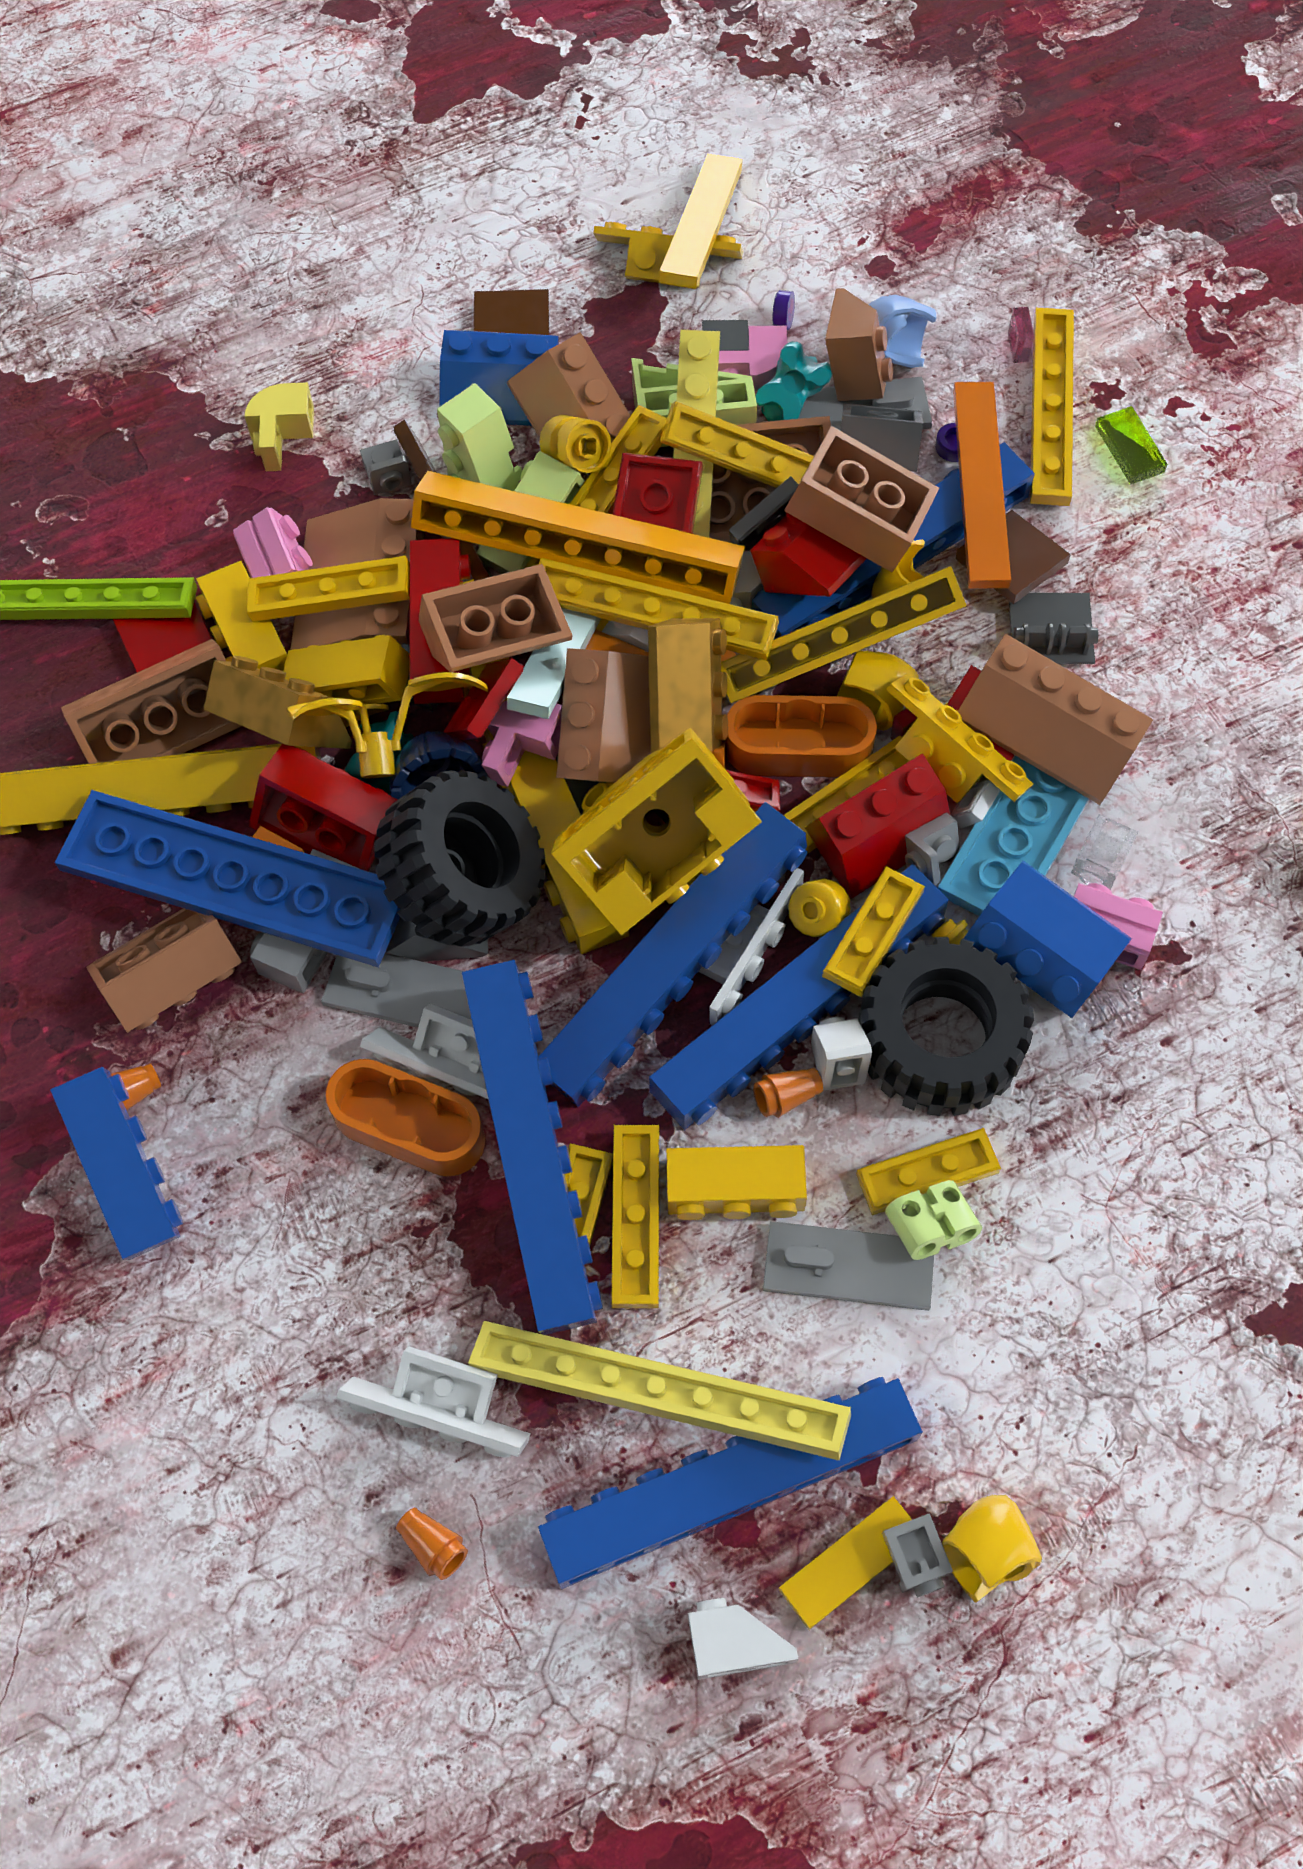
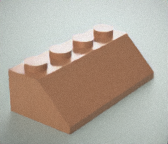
[958,634,1154,805]
[61,639,241,764]

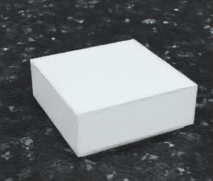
[950,780,1000,829]

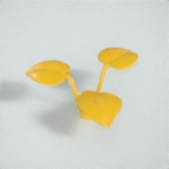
[287,672,488,779]

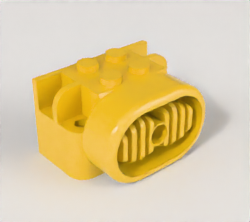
[551,728,762,936]

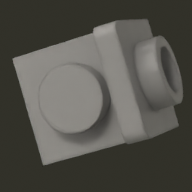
[360,439,412,495]
[905,812,960,886]
[882,1513,953,1598]

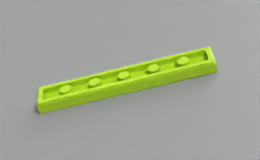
[0,577,197,620]

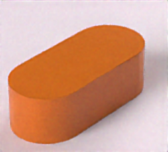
[724,695,877,777]
[326,1059,485,1176]

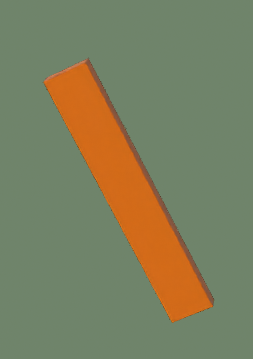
[953,382,1011,589]

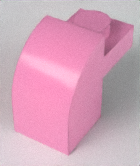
[718,326,787,395]
[482,701,562,787]

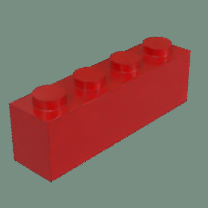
[410,538,472,704]

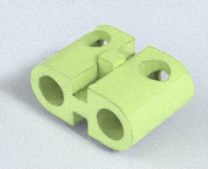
[885,1180,982,1260]

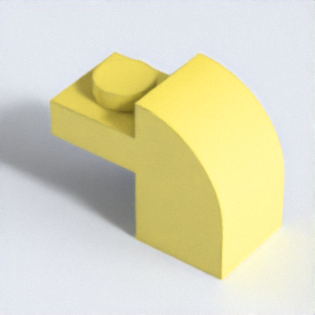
[244,382,314,471]

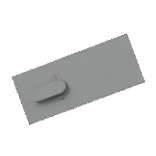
[798,376,932,430]
[321,953,472,1027]
[763,1221,934,1311]

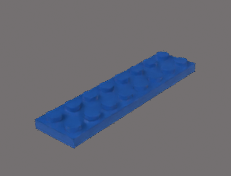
[55,790,400,968]

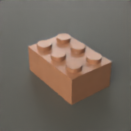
[784,426,939,572]

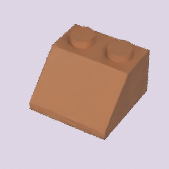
[825,288,893,401]

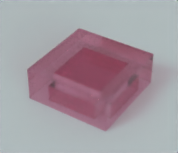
[1008,307,1034,363]

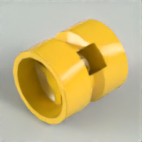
[539,415,612,473]

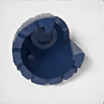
[390,731,487,800]

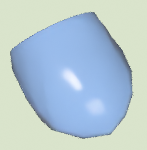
[869,295,936,368]

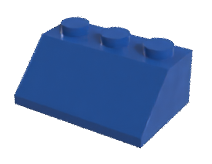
[439,330,559,426]
[963,861,1132,1018]

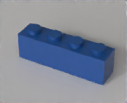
[50,1067,183,1260]

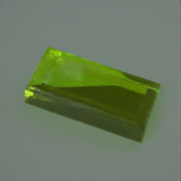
[1095,406,1168,485]

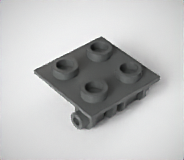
[1009,593,1099,664]

